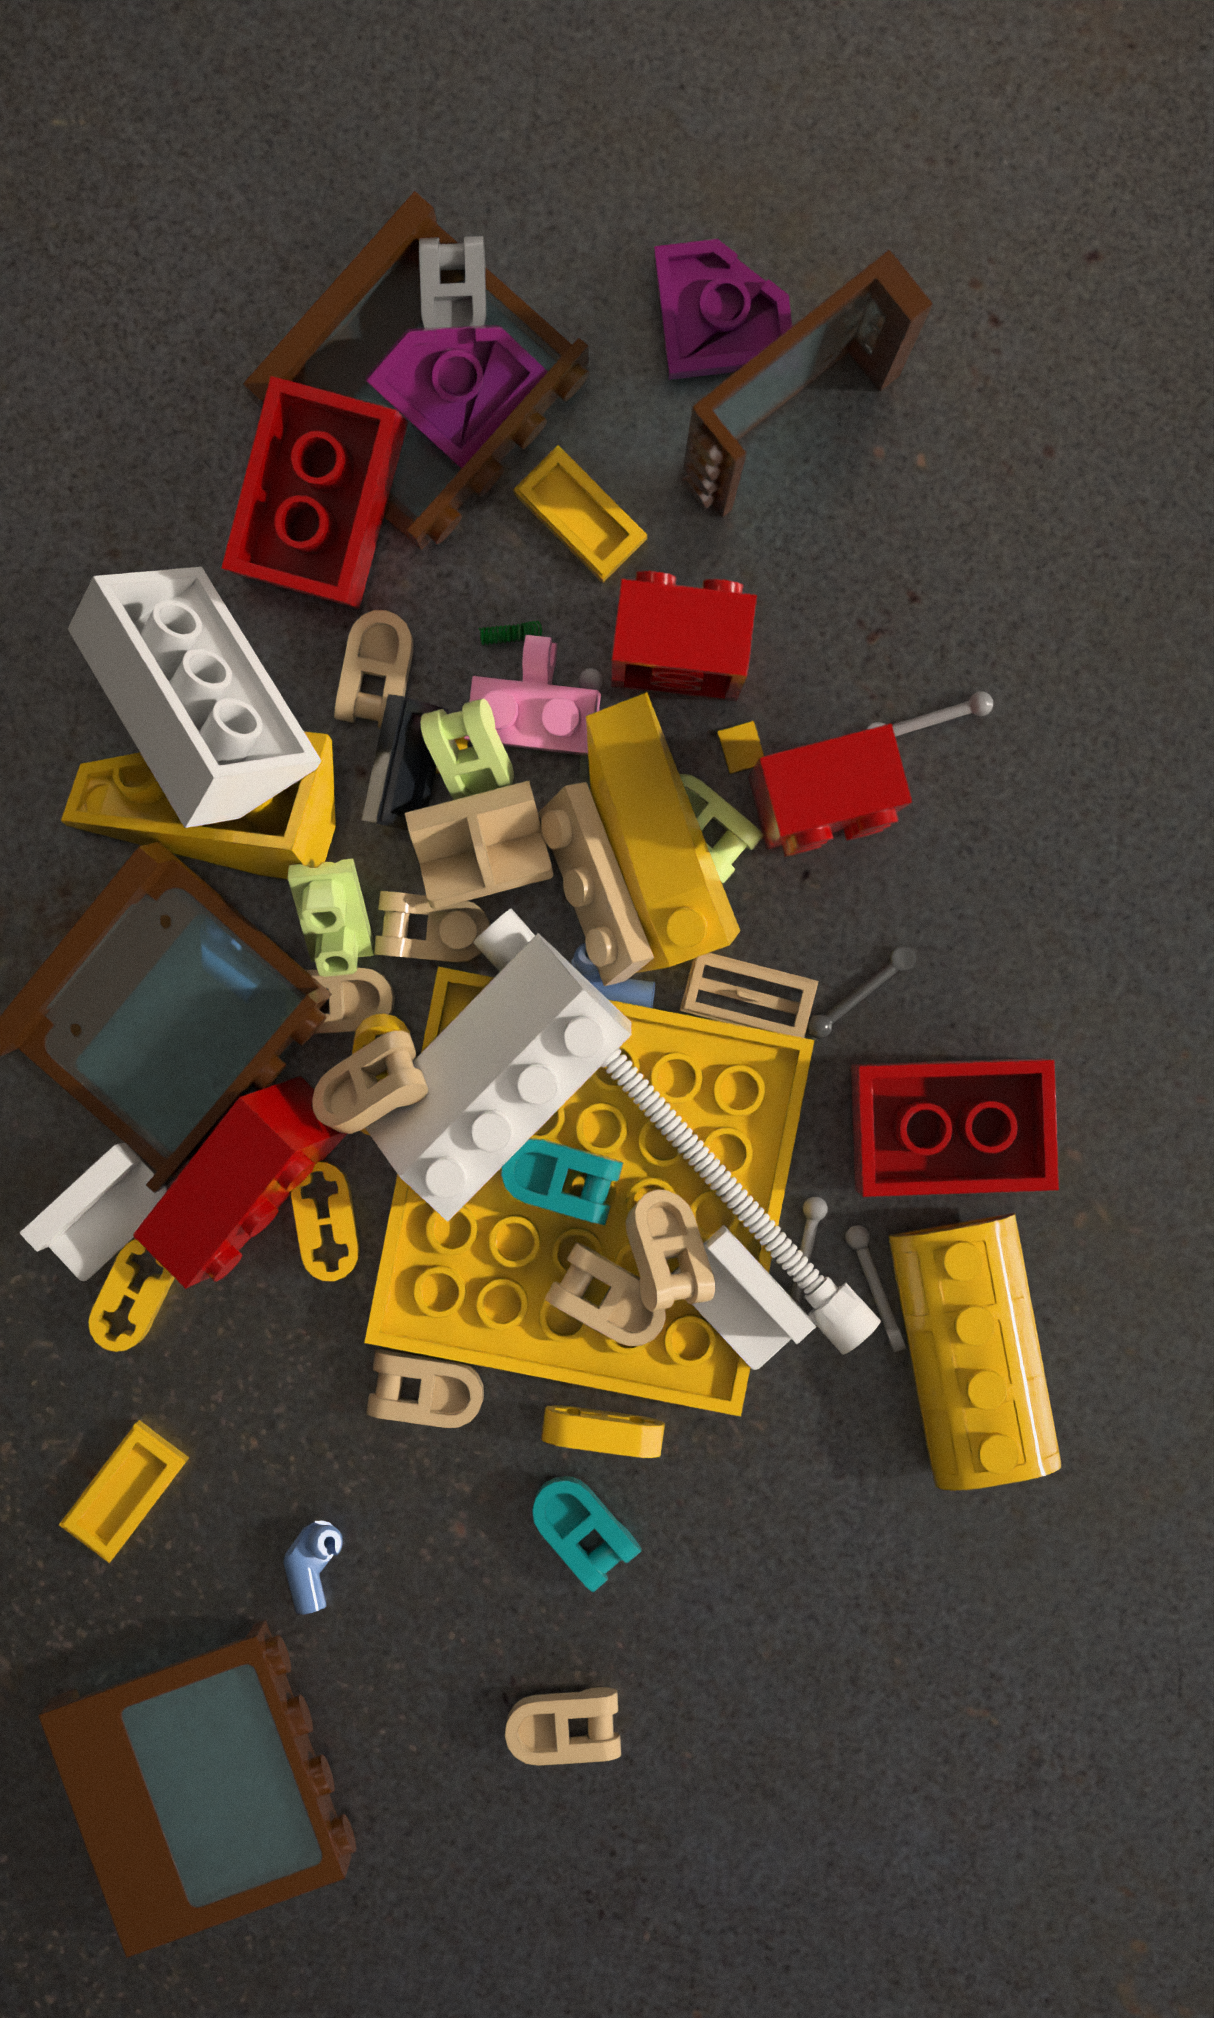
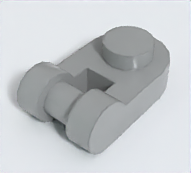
[419,236,487,328]

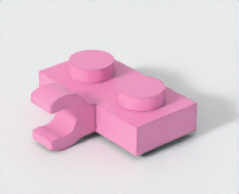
[464,635,601,756]

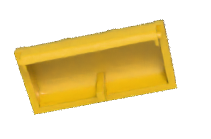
[888,1213,1061,1491]

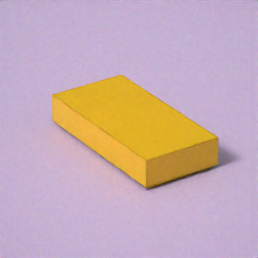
[513,445,648,583]
[59,1420,189,1563]

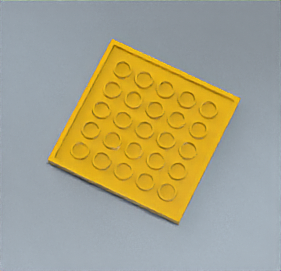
[364,966,815,1417]

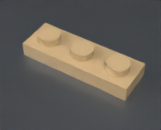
[538,782,654,986]

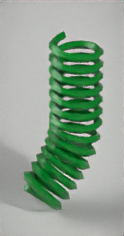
[478,620,542,646]

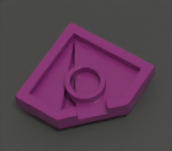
[654,239,796,380]
[365,325,548,468]

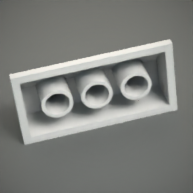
[68,567,322,828]
[365,933,631,1222]

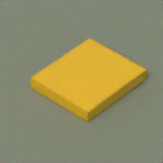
[717,721,764,774]

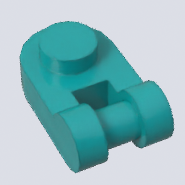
[501,1138,623,1225]
[532,1476,642,1592]

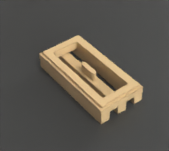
[679,953,819,1038]

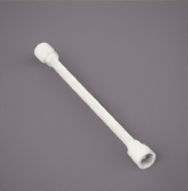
[473,909,881,1355]

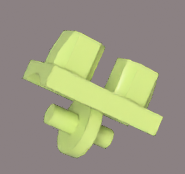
[288,859,374,977]

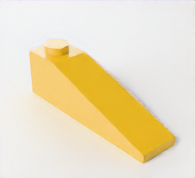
[586,692,740,973]
[61,731,336,879]

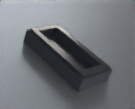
[361,694,449,831]

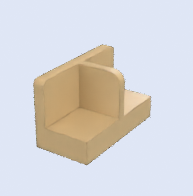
[405,781,554,909]

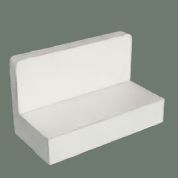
[20,1142,169,1281]
[671,1225,816,1370]

